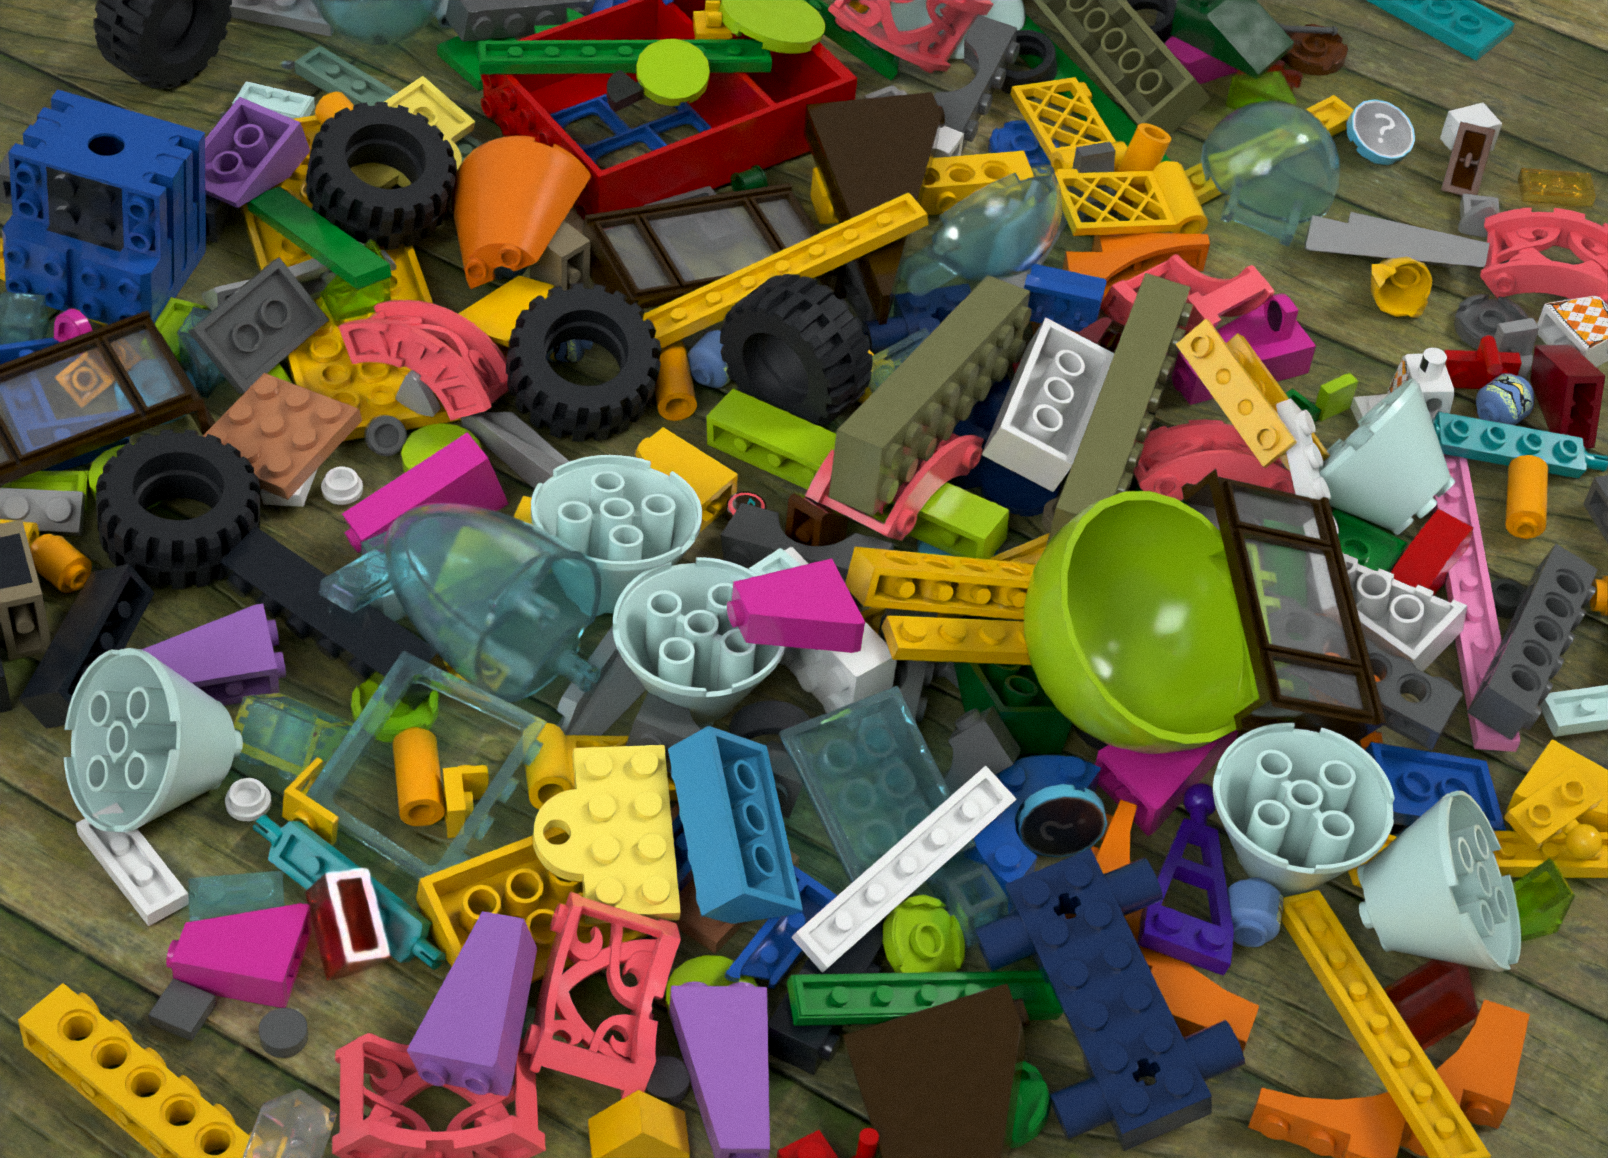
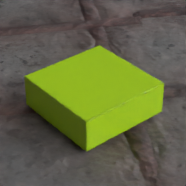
[1315,373,1358,421]

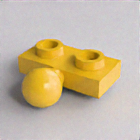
[1504,766,1603,859]

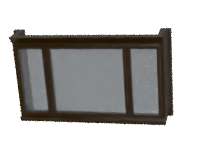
[582,183,847,310]
[0,310,216,486]
[1181,469,1386,748]

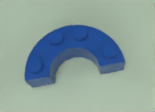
[963,755,1101,916]

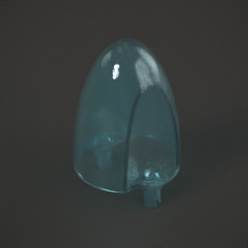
[383,503,601,703]

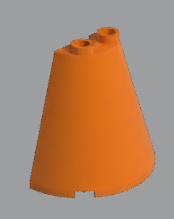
[451,136,591,289]

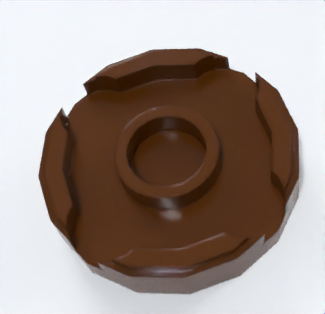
[1281,24,1348,75]

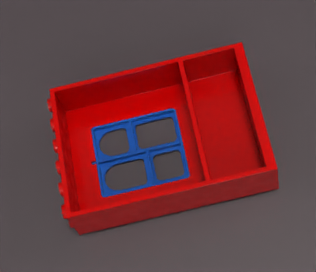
[480,0,858,232]

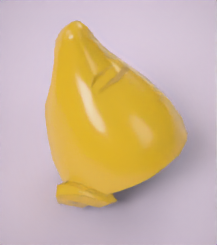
[1371,256,1432,318]

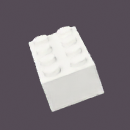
[982,318,1114,492]
[779,547,897,732]

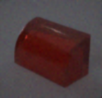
[305,867,390,981]
[1383,959,1479,1050]

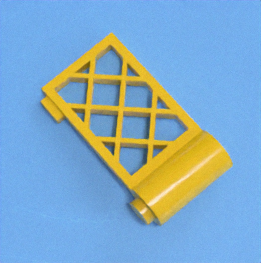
[1010,77,1128,175]
[1050,161,1208,236]
[521,722,678,810]

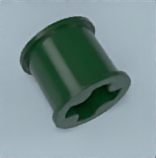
[731,165,768,192]

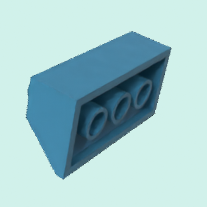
[668,726,803,924]

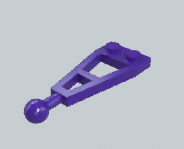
[1137,783,1234,976]

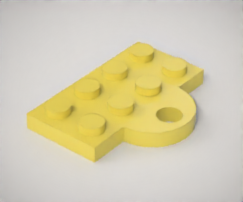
[350,76,475,189]
[533,745,681,924]

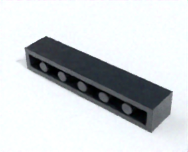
[220,526,449,710]

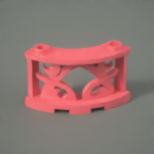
[828,0,994,73]
[1480,207,1608,305]
[1100,254,1274,337]
[338,300,509,421]
[1133,419,1295,501]
[805,433,984,541]
[522,892,681,1099]
[332,1033,546,1158]

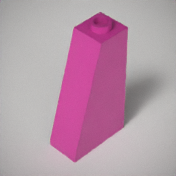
[1172,304,1316,405]
[342,432,509,563]
[1095,729,1238,836]

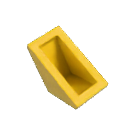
[588,1090,690,1158]

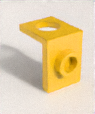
[282,757,339,846]

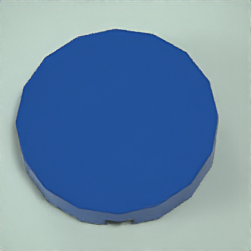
[988,120,1060,175]

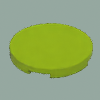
[718,0,825,54]

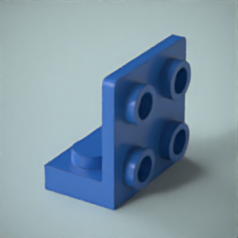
[1024,264,1107,332]

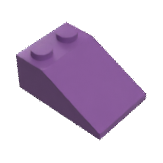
[205,97,310,208]

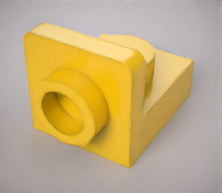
[443,765,489,838]

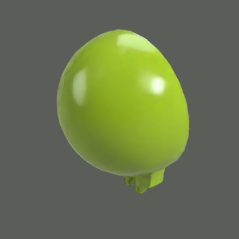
[1024,491,1293,754]

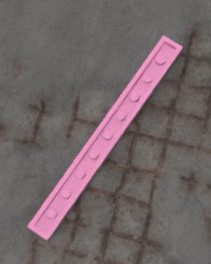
[1432,454,1521,752]

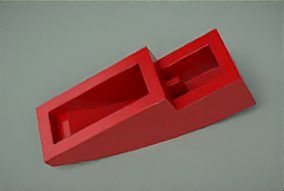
[1391,509,1474,596]

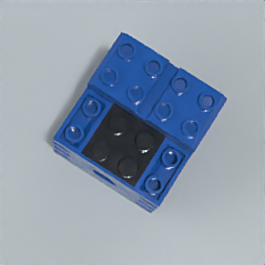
[2,90,206,334]

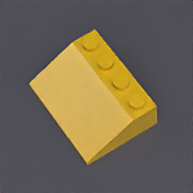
[416,827,648,983]

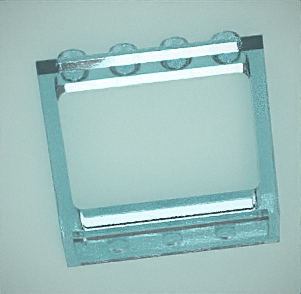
[306,651,547,881]

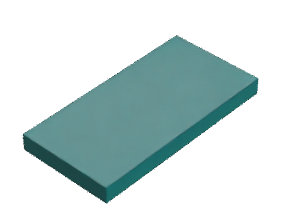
[1366,0,1515,61]

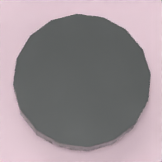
[1454,294,1528,349]

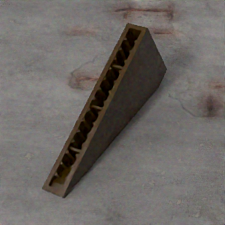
[804,92,945,325]
[843,983,1030,1158]

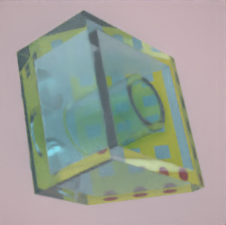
[234,693,357,781]

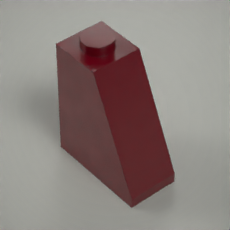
[1530,345,1605,448]

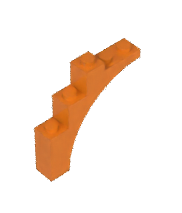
[1031,233,1210,336]
[1065,799,1259,1068]
[1248,999,1530,1158]

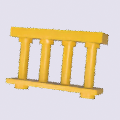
[1176,319,1330,471]

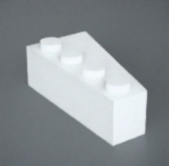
[1305,551,1467,672]

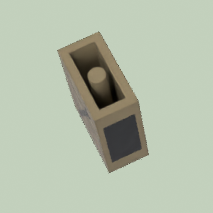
[0,519,51,661]

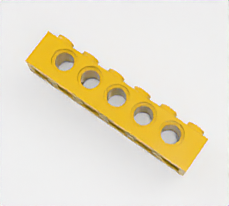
[810,151,1035,224]
[845,547,1036,620]
[18,983,271,1158]

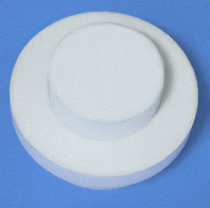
[321,467,363,505]
[225,778,271,821]

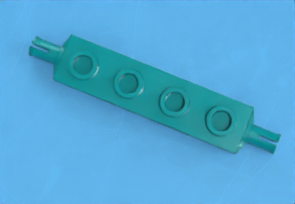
[1432,412,1608,478]
[253,815,446,970]

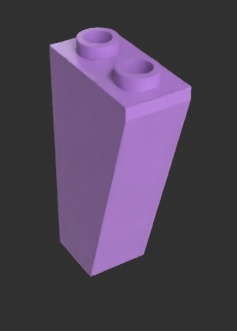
[142,604,286,706]
[407,911,537,1096]
[669,981,770,1158]

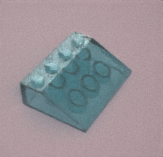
[779,686,977,884]

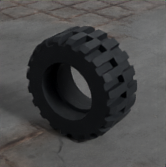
[93,0,232,89]
[306,102,457,250]
[720,274,873,428]
[506,283,661,442]
[96,429,260,590]

